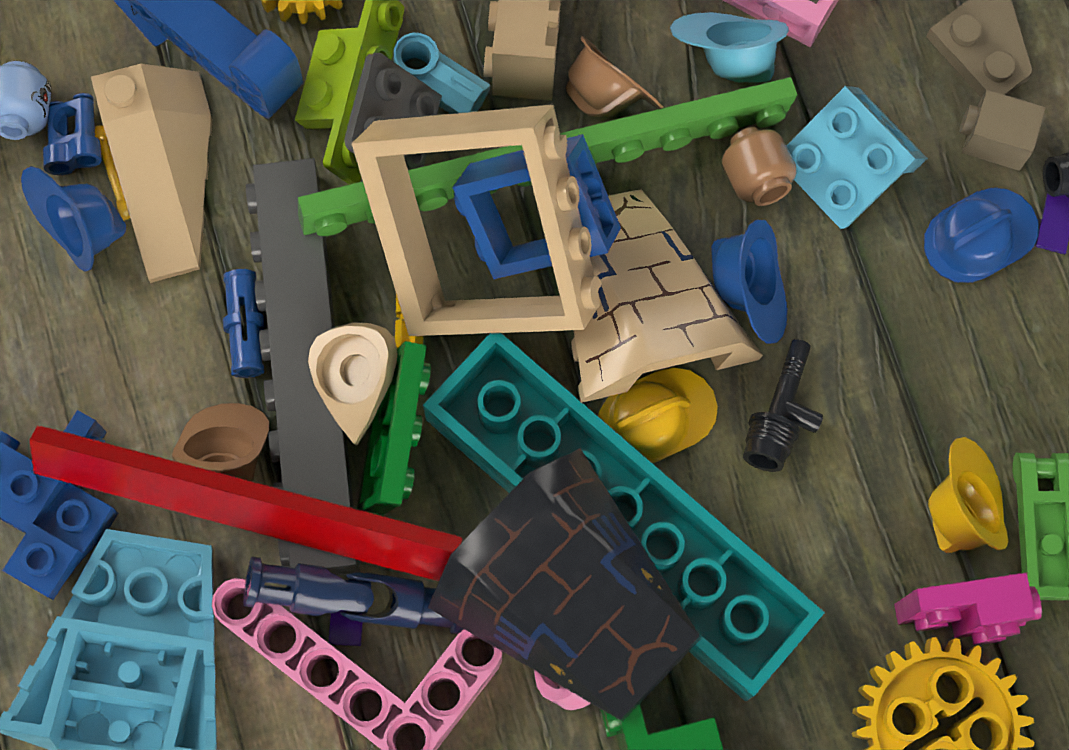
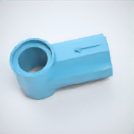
[394,33,490,114]

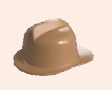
[566,36,664,117]
[172,403,270,481]

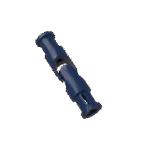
[243,556,463,635]

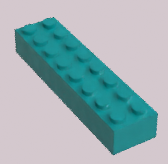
[423,333,825,702]

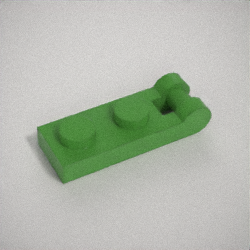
[1013,453,1069,600]

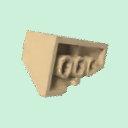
[91,64,213,283]

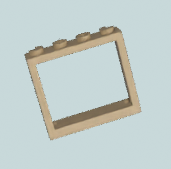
[352,105,602,336]

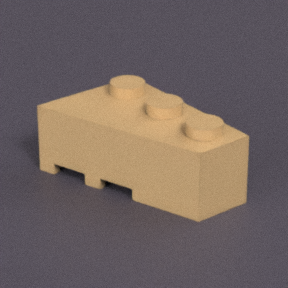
[484,0,561,100]

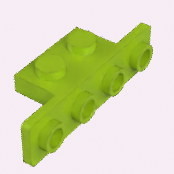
[295,0,404,185]

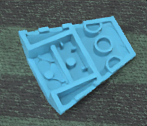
[0,529,217,750]

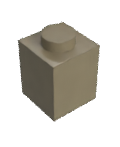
[959,89,1046,171]

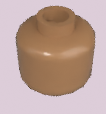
[722,127,797,206]

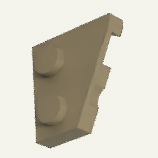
[926,0,1033,98]

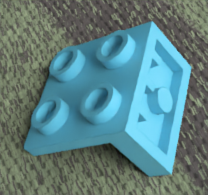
[787,86,928,229]

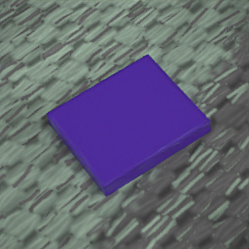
[328,610,363,646]

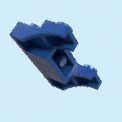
[0,430,119,600]

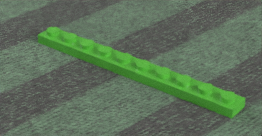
[298,77,797,236]

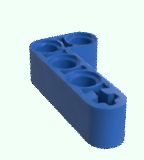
[128,0,304,119]

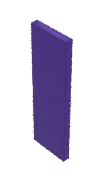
[1035,193,1069,255]

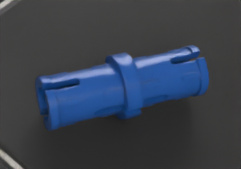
[222,269,265,378]

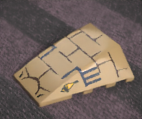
[571,189,763,403]

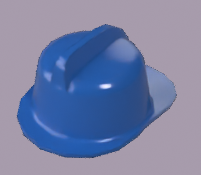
[21,166,126,272]
[924,188,1039,283]
[712,220,787,344]

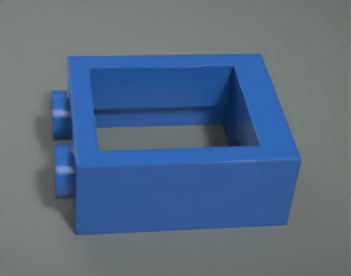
[453,134,621,279]

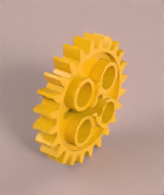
[852,637,1034,750]

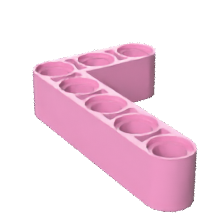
[212,578,503,750]

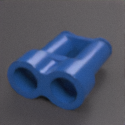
[43,93,101,175]

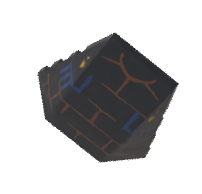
[428,448,702,722]

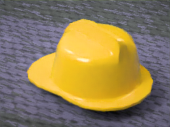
[598,368,718,463]
[928,437,1008,553]

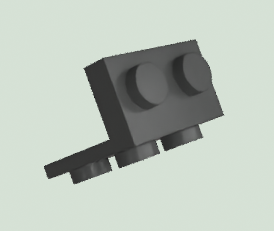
[345,53,442,182]

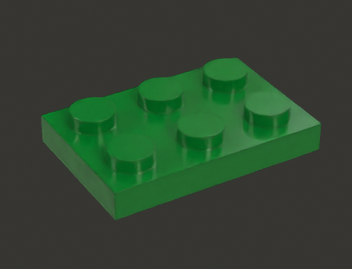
[357,341,431,516]

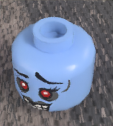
[0,61,51,140]

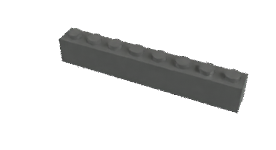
[246,158,360,575]

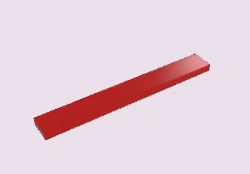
[29,425,463,581]

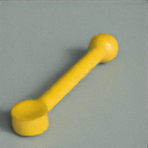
[95,125,131,221]

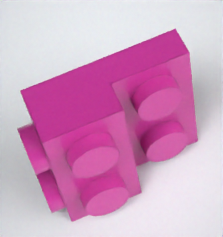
[894,573,1042,645]

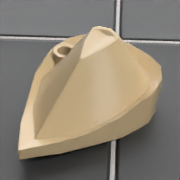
[308,323,397,445]

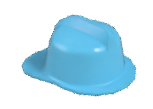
[670,12,789,82]

